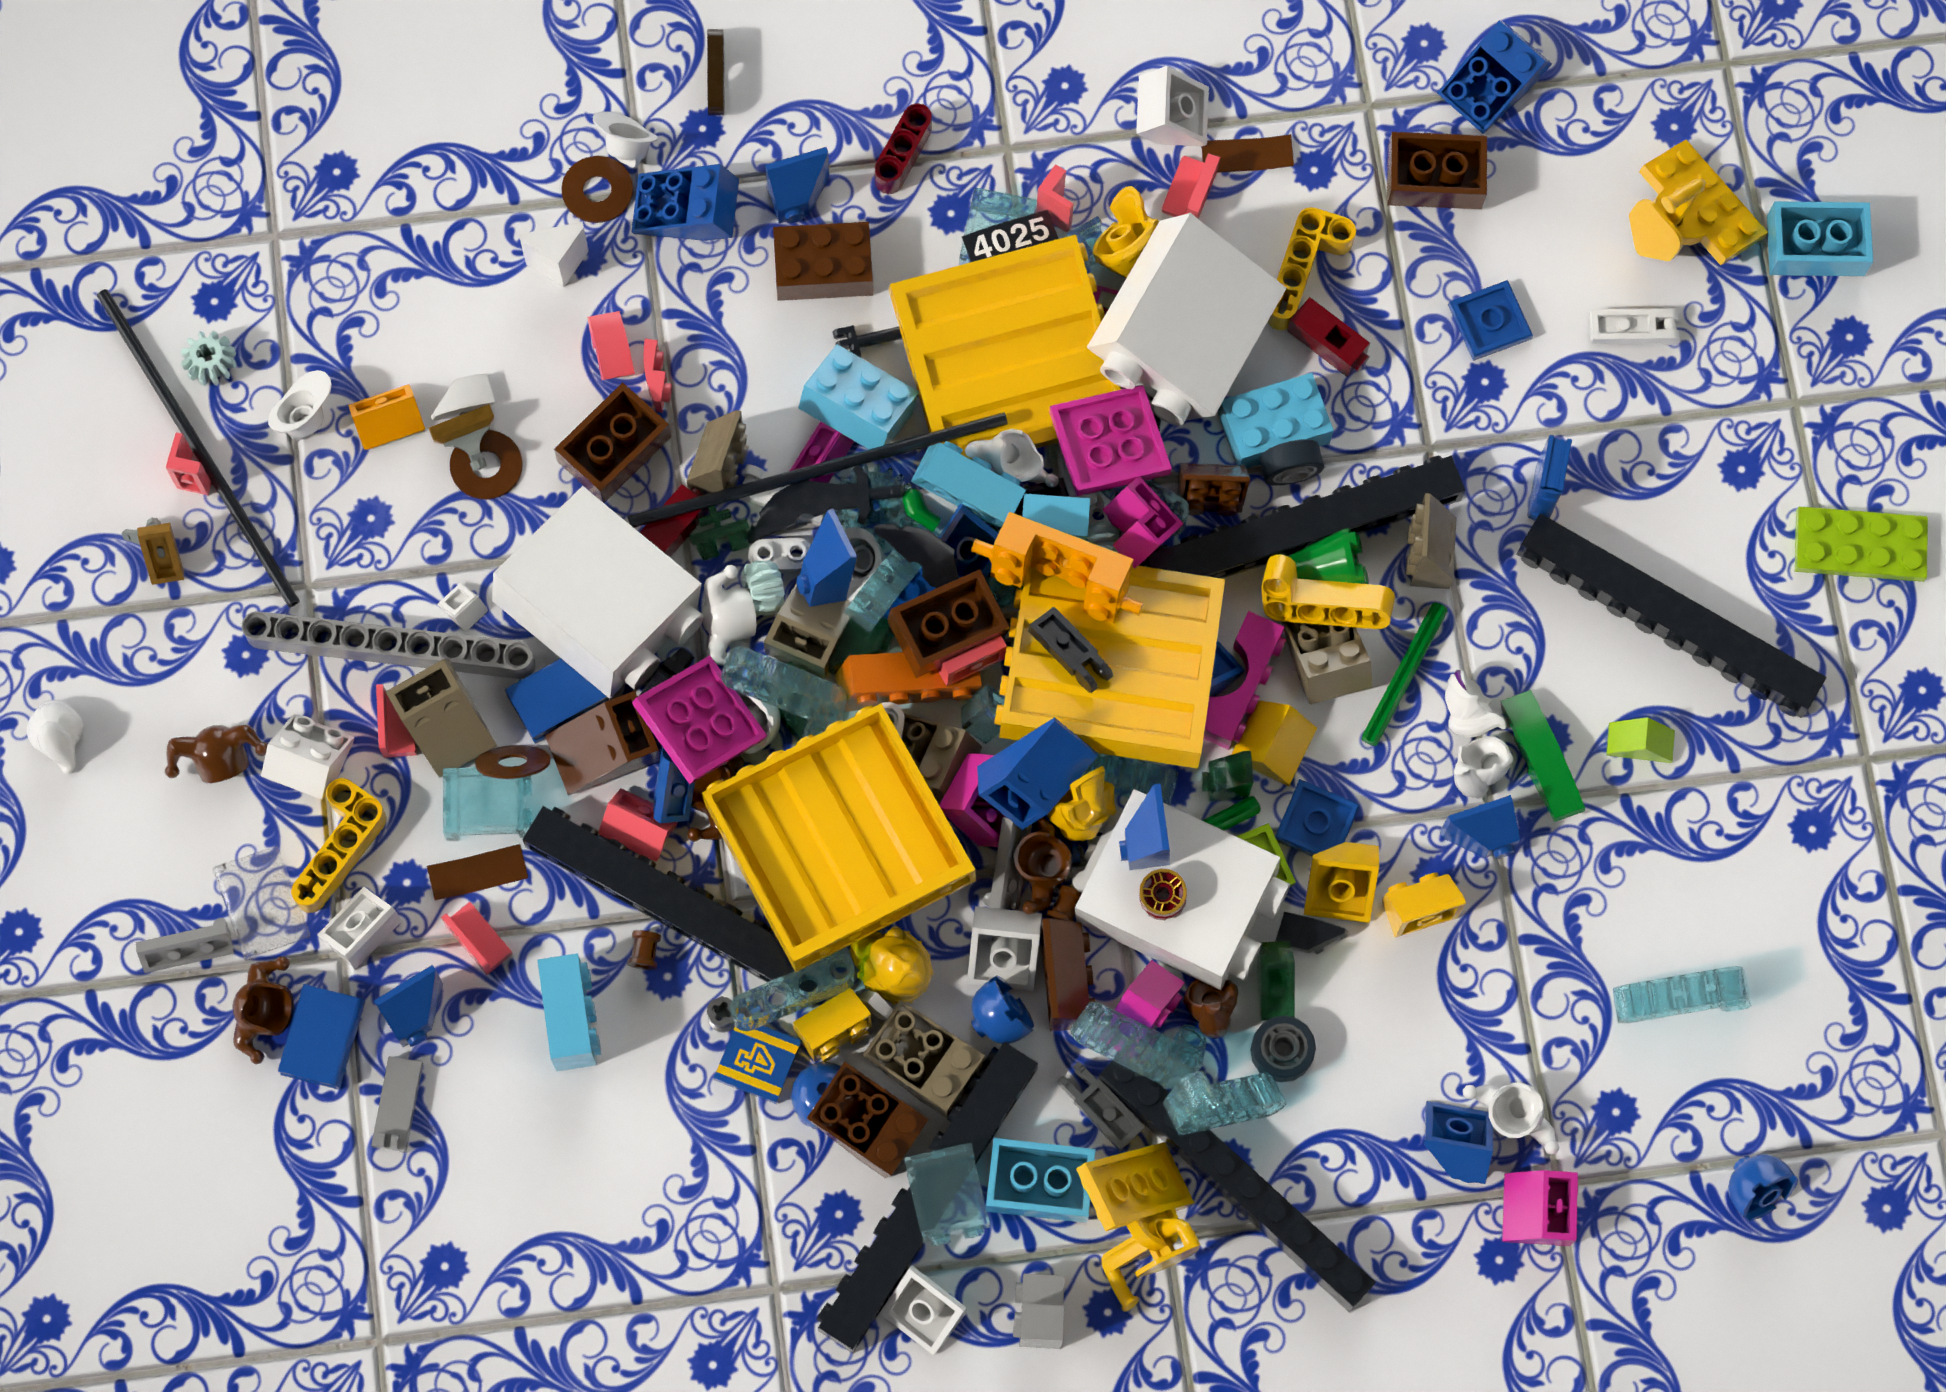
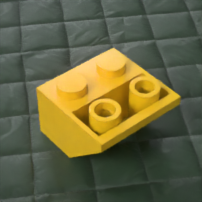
[793,987,872,1063]

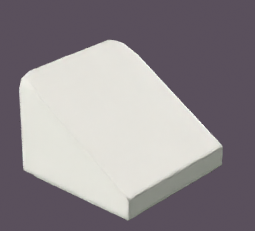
[437,583,488,631]

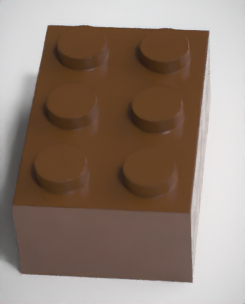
[1387,132,1487,210]
[773,222,873,301]
[554,382,671,503]
[887,569,1009,678]

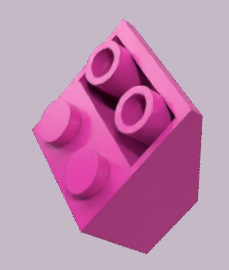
[1502,1170,1578,1246]

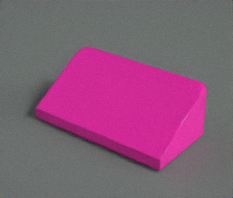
[789,421,854,483]

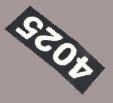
[961,209,1059,262]

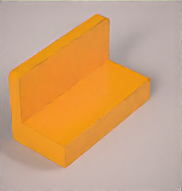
[348,384,425,450]

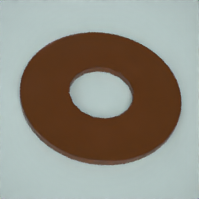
[561,156,633,223]
[449,430,523,500]
[475,745,550,779]

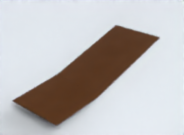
[1201,134,1294,172]
[427,844,528,900]

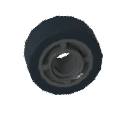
[1250,1015,1316,1083]

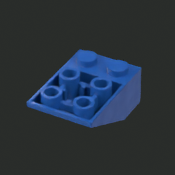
[1437,20,1552,134]
[631,164,739,241]
[977,717,1098,830]

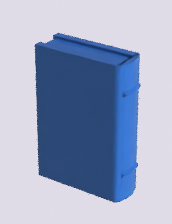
[1527,435,1572,521]
[504,658,612,744]
[278,984,365,1090]

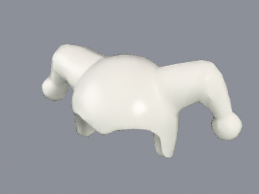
[965,429,1059,488]
[702,565,757,670]
[1463,1083,1560,1155]

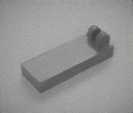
[983,817,1032,910]
[136,918,234,973]
[371,1056,423,1153]

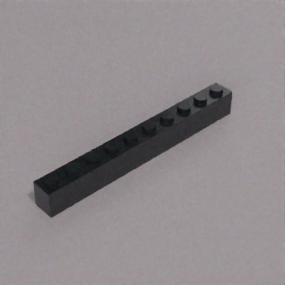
[1145,455,1465,579]
[1516,513,1827,718]
[522,806,833,1008]
[816,1042,1038,1354]
[1099,1050,1376,1312]

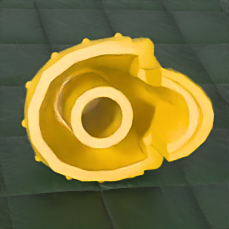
[1092,186,1159,278]
[1047,766,1117,841]
[850,926,934,1005]

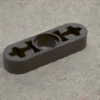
[707,29,725,116]

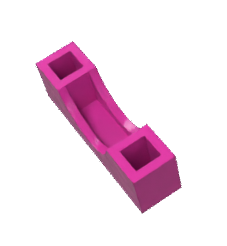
[1203,611,1287,750]

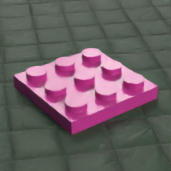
[1049,385,1172,497]
[632,655,767,784]

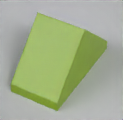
[1606,718,1675,763]

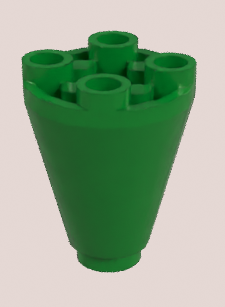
[1288,528,1369,584]

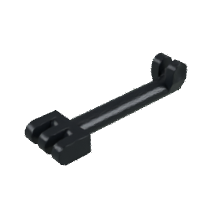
[832,325,902,358]

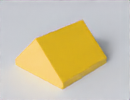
[1229,700,1317,786]

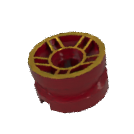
[1139,868,1187,921]

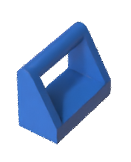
[653,746,695,823]

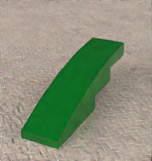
[1501,690,1585,822]

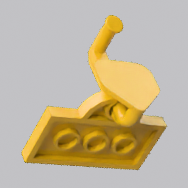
[1629,139,1768,265]
[1076,1142,1201,1312]

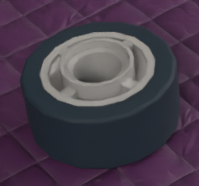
[1259,439,1325,486]

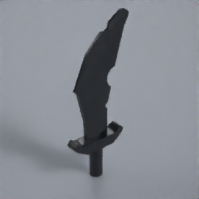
[746,466,904,544]
[873,523,959,589]

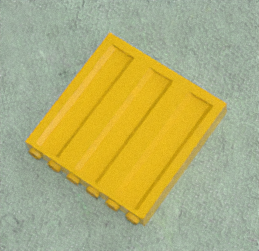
[889,235,1121,460]
[994,566,1225,769]
[702,703,976,972]

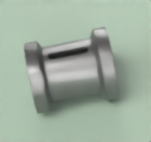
[707,996,738,1033]

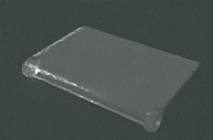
[212,846,311,961]

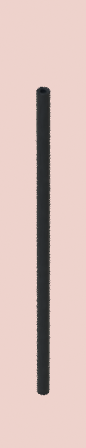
[97,289,300,608]
[627,412,1008,528]

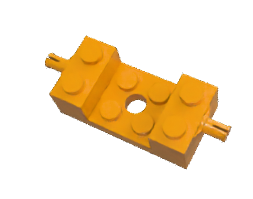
[971,512,1144,623]

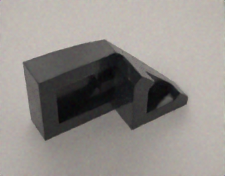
[1275,911,1348,954]

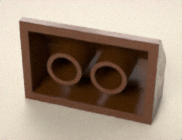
[1040,918,1097,1032]

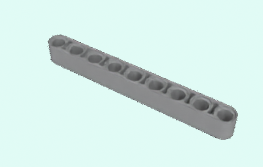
[242,611,536,679]

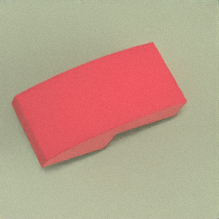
[587,311,635,380]
[644,339,672,413]

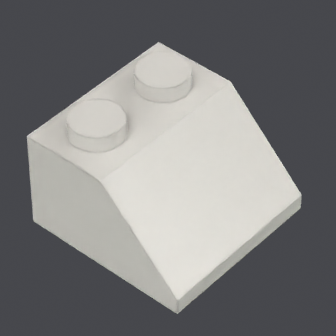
[1136,66,1209,146]
[967,906,1042,991]

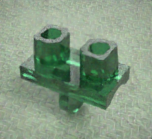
[689,506,749,561]

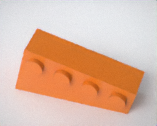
[834,652,982,713]

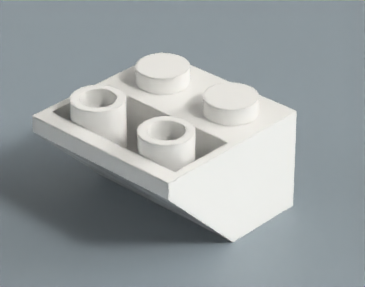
[261,714,354,799]

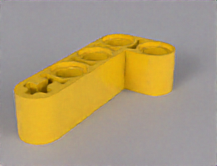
[1268,207,1356,330]
[1261,554,1395,629]
[291,778,387,913]

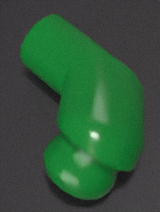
[902,488,941,532]

